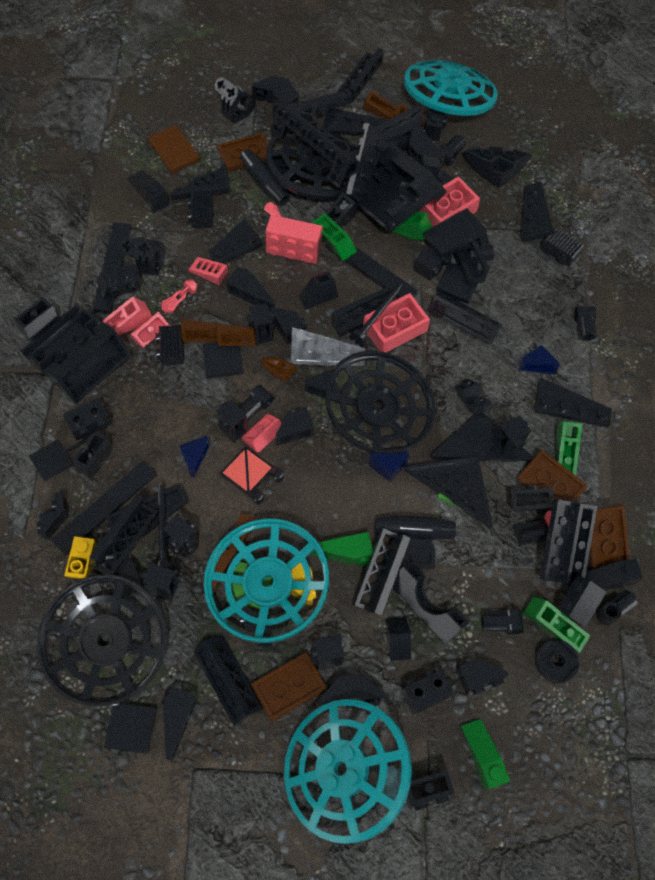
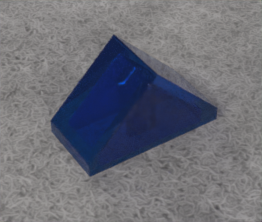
[519,345,559,375]
[179,436,210,478]
[369,452,409,482]

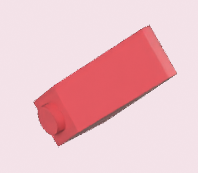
[103,297,152,336]

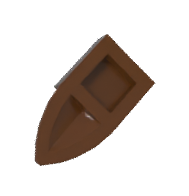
[262,357,297,382]

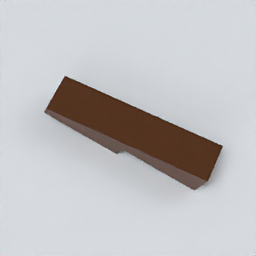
[361,91,427,128]
[180,319,256,346]
[212,513,256,594]

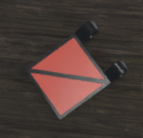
[220,446,284,505]

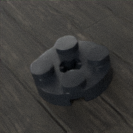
[535,640,579,684]

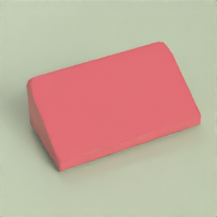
[129,312,170,348]
[241,413,282,452]

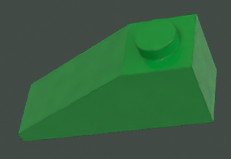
[376,212,433,240]
[311,213,357,261]
[556,421,583,476]
[309,532,373,566]
[523,597,590,653]
[460,719,510,791]

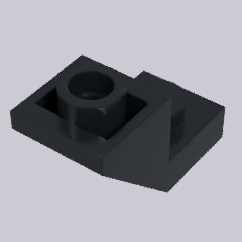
[454,379,493,415]
[37,492,68,540]
[240,606,272,652]

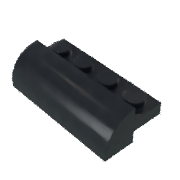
[540,499,598,585]

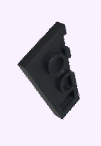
[209,218,263,264]

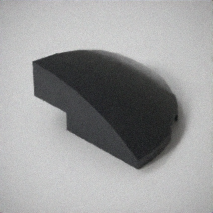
[463,146,532,187]

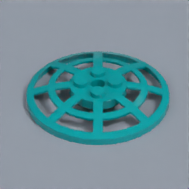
[404,60,498,116]
[204,519,329,643]
[284,699,412,844]

